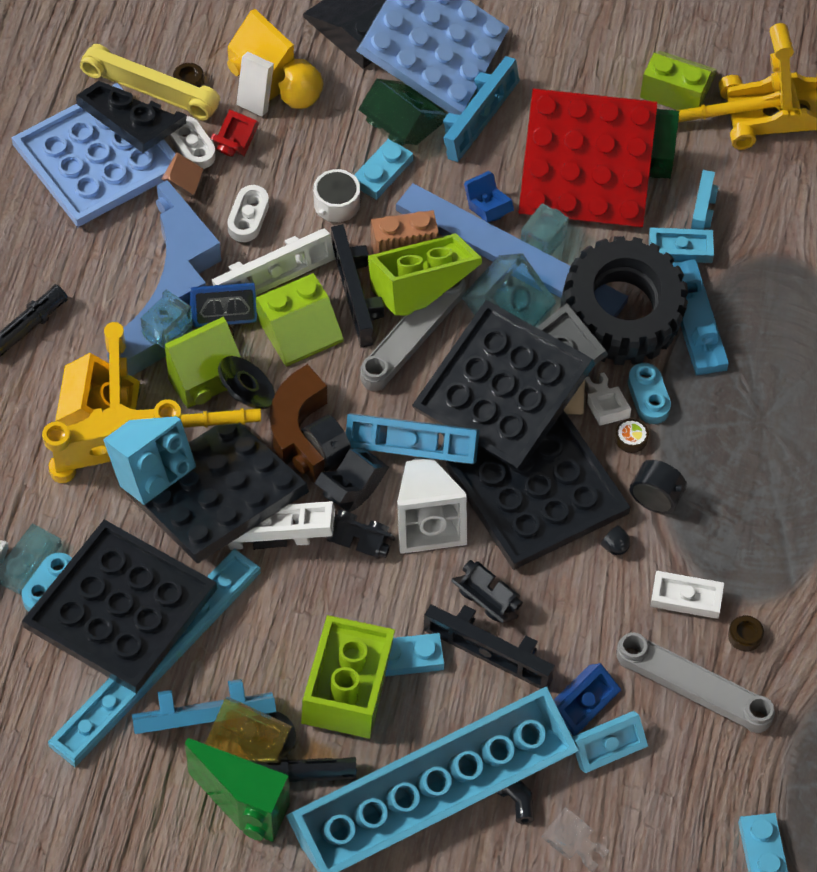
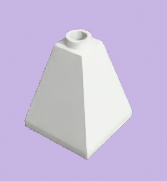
[397,457,467,554]

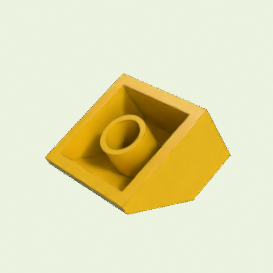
[227,9,294,100]
[55,353,140,426]

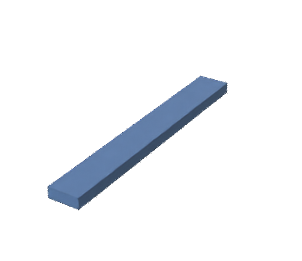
[396,183,628,317]

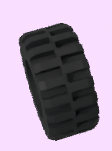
[560,236,688,365]

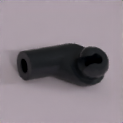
[497,780,534,824]

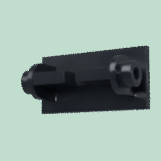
[327,509,395,559]
[451,560,523,623]

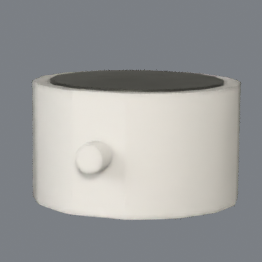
[313,169,360,223]

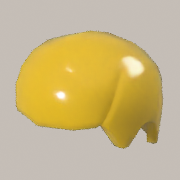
[278,59,324,109]

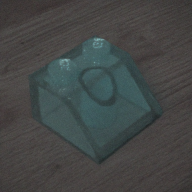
[461,253,556,326]

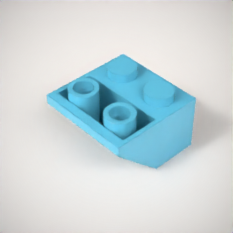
[103,416,196,505]

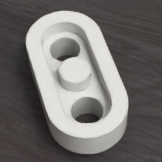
[170,116,215,169]
[228,185,269,242]

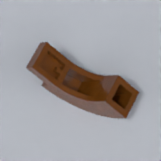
[270,364,328,482]

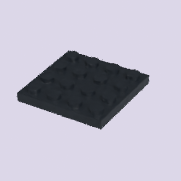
[412,300,595,472]
[446,410,631,570]
[125,423,309,564]
[22,519,217,694]

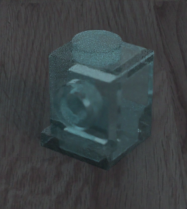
[140,289,193,349]

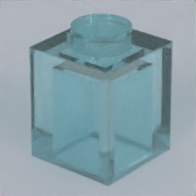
[521,203,569,255]

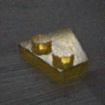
[205,696,292,762]

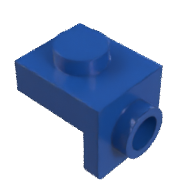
[464,171,514,223]

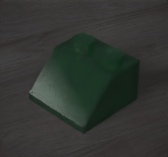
[358,78,447,146]

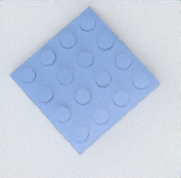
[356,0,509,115]
[11,83,175,228]

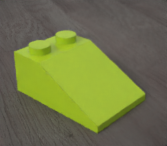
[368,233,482,316]
[301,615,395,739]

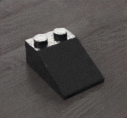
[303,0,386,69]

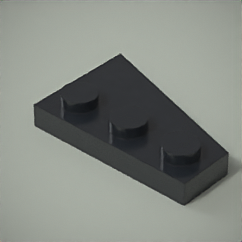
[76,81,187,153]

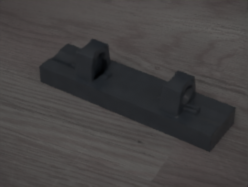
[331,224,384,348]
[423,604,555,689]

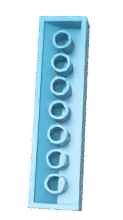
[286,686,579,872]

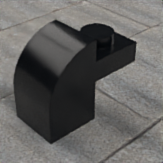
[315,448,389,512]

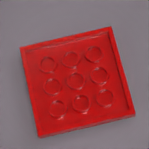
[518,88,658,228]

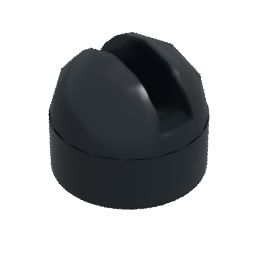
[601,525,630,555]

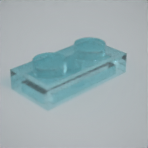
[0,523,62,596]

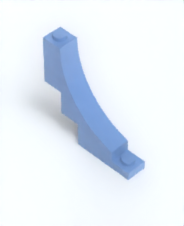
[107,180,221,376]

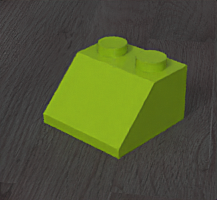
[640,51,717,110]
[256,273,344,367]
[165,317,241,409]

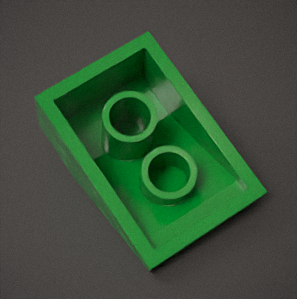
[185,738,290,842]

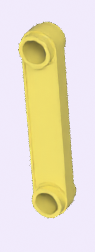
[80,44,220,121]

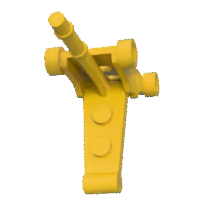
[676,23,817,150]
[42,322,261,483]

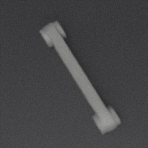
[360,278,465,391]
[616,632,775,733]

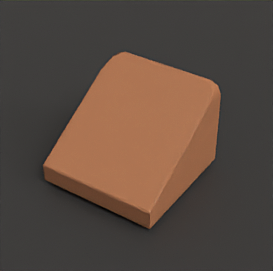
[161,152,203,196]

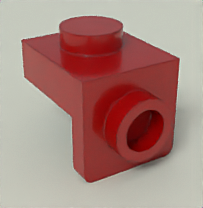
[211,109,260,157]

